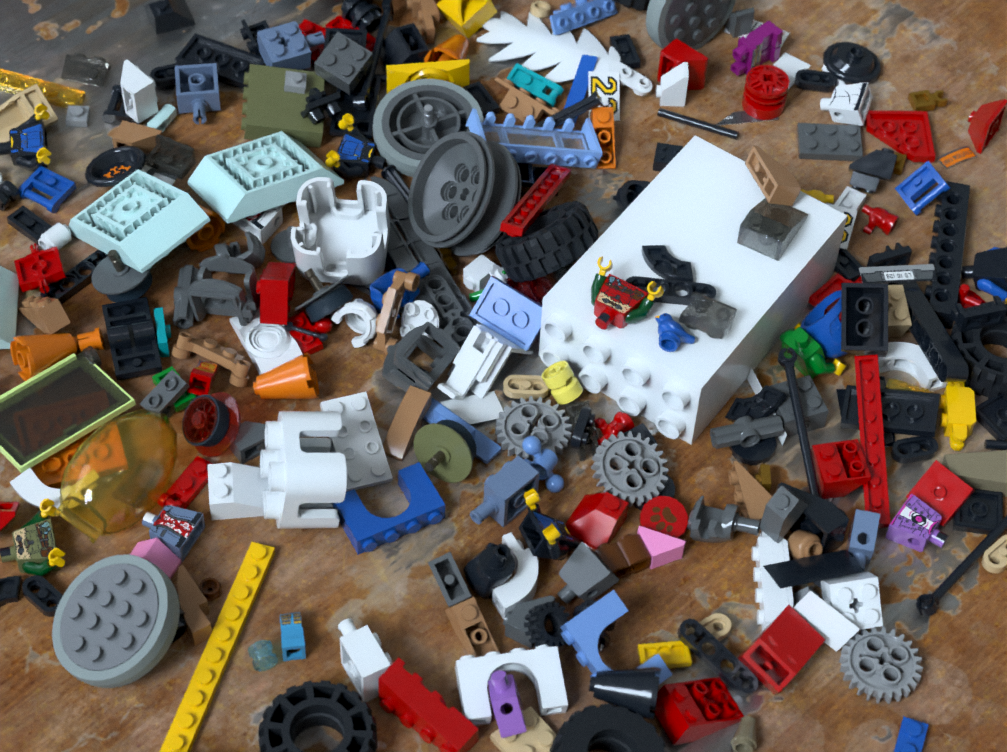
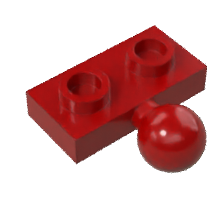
[288,312,333,355]

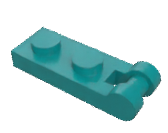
[506,63,564,107]

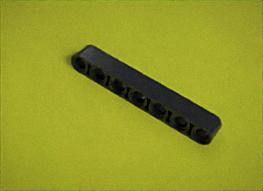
[888,281,969,382]

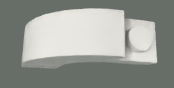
[878,342,947,393]
[10,468,100,511]
[492,532,539,620]

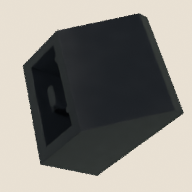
[379,23,429,68]

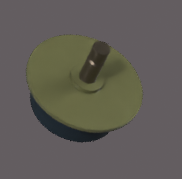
[414,420,477,483]

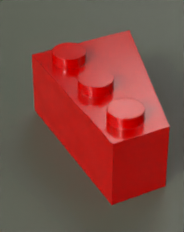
[256,262,296,325]

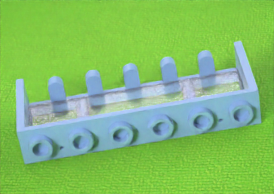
[466,108,603,169]

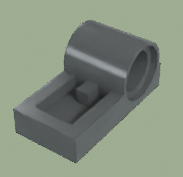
[140,370,190,421]

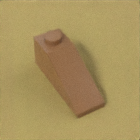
[745,145,801,206]

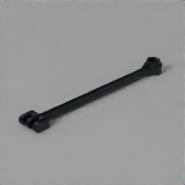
[353,0,395,111]
[777,347,829,501]
[916,515,1007,617]

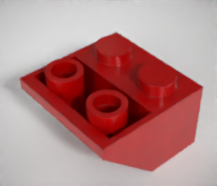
[657,38,708,90]
[811,439,871,499]

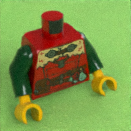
[591,256,664,330]

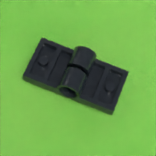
[102,297,163,381]

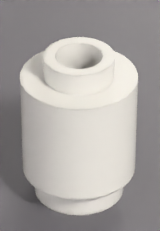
[38,223,72,250]

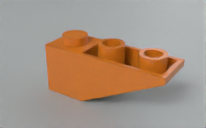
[590,107,616,169]

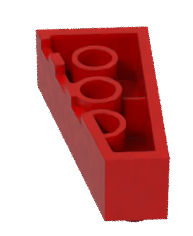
[378,657,479,752]

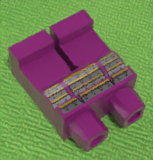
[730,20,783,76]

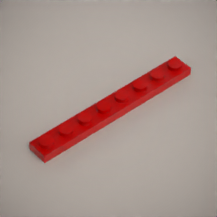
[500,164,571,237]
[854,354,890,528]

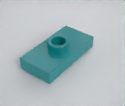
[154,307,172,358]

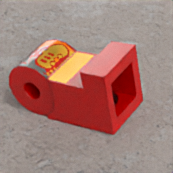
[187,359,218,396]

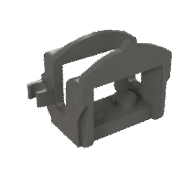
[187,253,260,326]
[382,322,460,392]

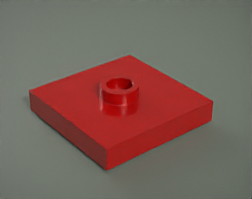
[906,460,975,527]

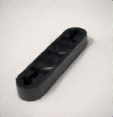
[40,250,108,305]
[626,276,716,307]
[677,619,759,697]

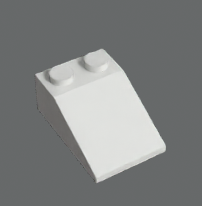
[207,462,269,520]

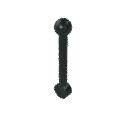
[284,322,328,342]

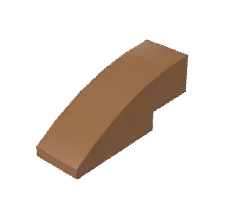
[383,385,432,461]
[177,565,212,646]

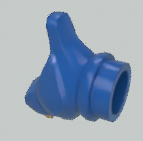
[655,313,695,352]

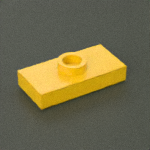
[637,641,692,668]

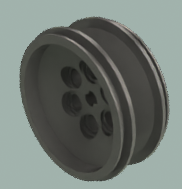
[408,131,521,257]

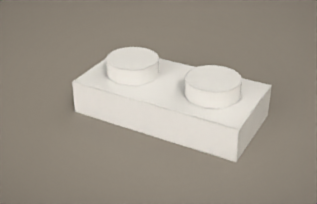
[834,186,867,211]

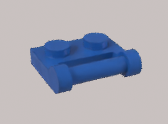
[895,161,950,216]
[18,166,76,213]

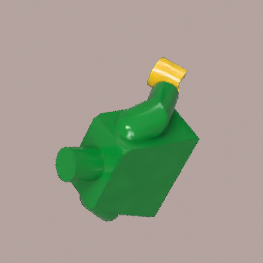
[780,322,847,379]

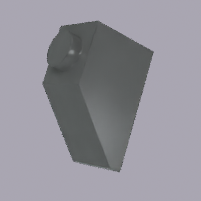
[226,421,266,464]
[759,485,808,543]
[428,552,472,608]
[503,595,555,648]

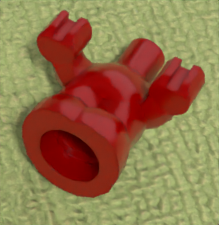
[861,204,899,236]
[594,411,634,446]

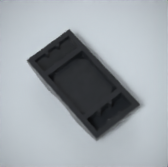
[329,74,381,139]

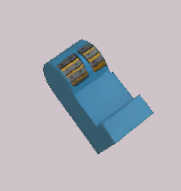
[280,612,306,661]

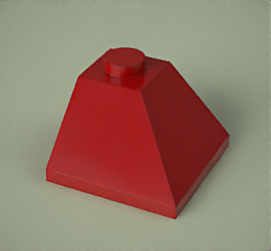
[968,99,1007,154]
[565,492,629,550]

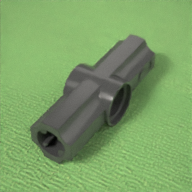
[173,265,199,329]
[710,415,784,449]

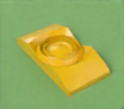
[386,59,470,94]

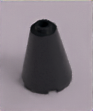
[589,667,661,720]

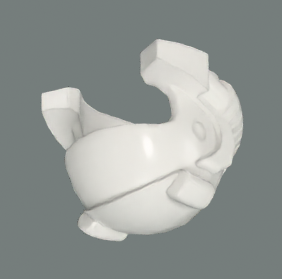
[331,298,378,348]

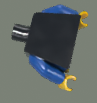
[961,247,1007,304]

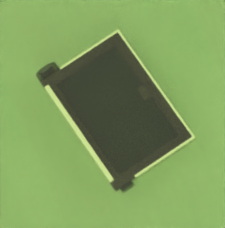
[0,346,136,473]

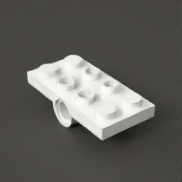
[320,392,393,492]

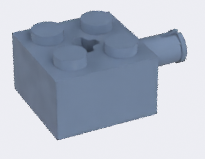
[257,21,325,70]
[175,63,221,124]
[470,455,539,528]

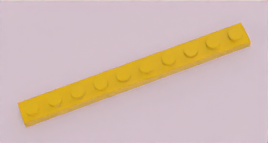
[159,542,275,752]

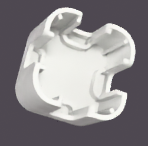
[291,177,390,285]
[260,411,347,529]

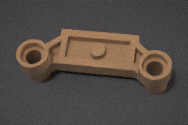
[373,270,420,355]
[171,332,251,387]

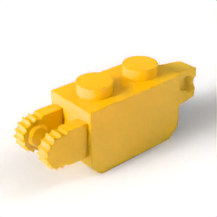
[939,382,976,451]

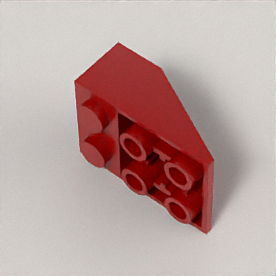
[738,604,825,694]
[653,677,744,745]

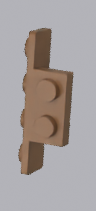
[494,77,564,125]

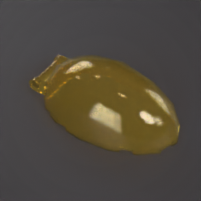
[54,408,178,544]

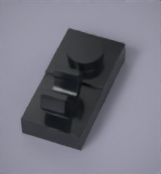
[867,242,912,267]

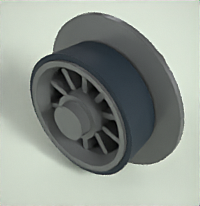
[92,250,153,303]
[294,268,354,323]

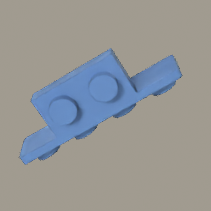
[549,0,617,35]
[423,398,501,464]

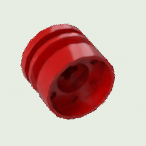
[742,65,790,120]

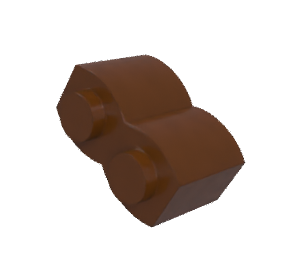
[595,534,652,579]

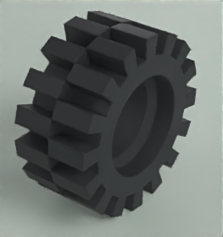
[524,602,570,647]

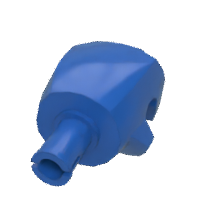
[369,262,430,319]

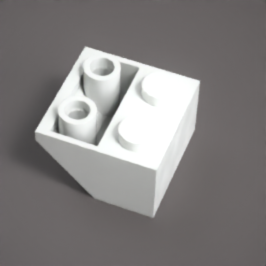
[120,59,158,124]

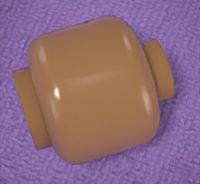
[787,530,823,560]

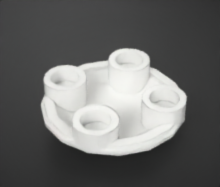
[400,300,439,340]

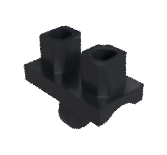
[300,88,342,125]

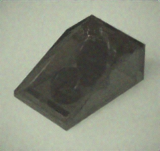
[737,198,808,261]

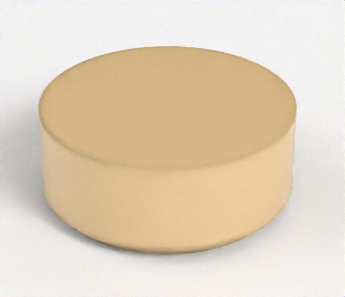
[530,1,551,18]

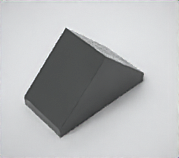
[724,7,755,38]

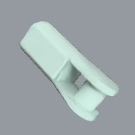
[147,104,177,133]

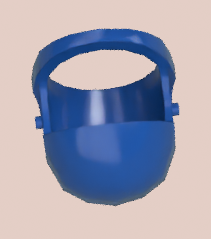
[800,290,848,359]

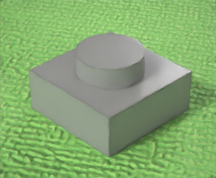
[284,70,307,94]
[65,105,90,127]

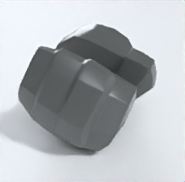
[199,231,266,274]
[687,496,761,543]

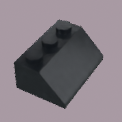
[841,283,888,357]

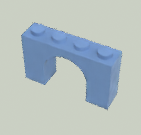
[560,590,673,707]

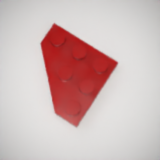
[865,110,935,162]

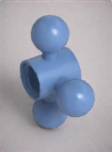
[522,436,564,493]

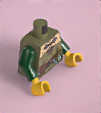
[0,498,65,577]

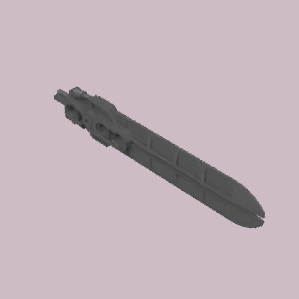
[364,176,478,349]

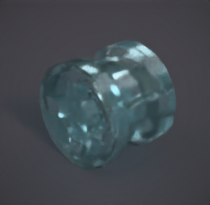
[248,640,278,672]

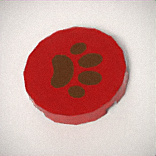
[639,496,688,539]

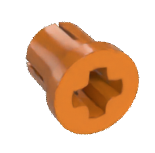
[77,327,105,352]

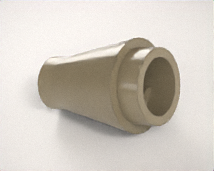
[731,716,757,752]

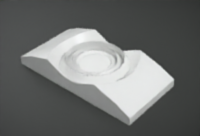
[229,307,302,375]

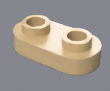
[503,375,549,399]
[981,535,1007,574]
[686,613,731,651]

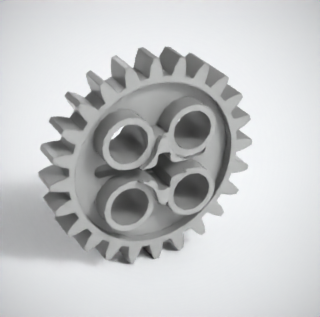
[495,396,572,460]
[591,431,669,507]
[839,626,923,704]

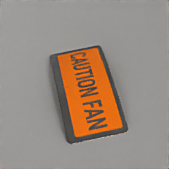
[937,146,977,169]

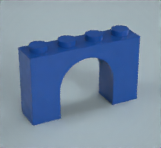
[333,462,445,555]

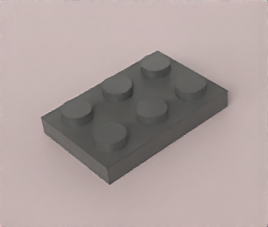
[797,123,863,161]

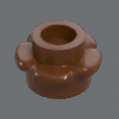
[198,577,222,601]

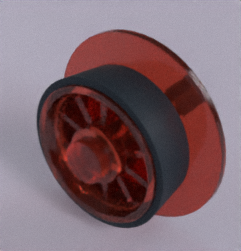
[182,392,241,457]

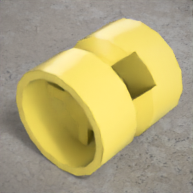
[541,361,583,405]

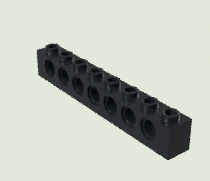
[924,181,970,329]

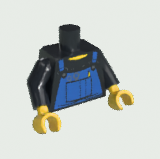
[0,104,52,171]
[325,113,385,180]
[519,488,580,561]

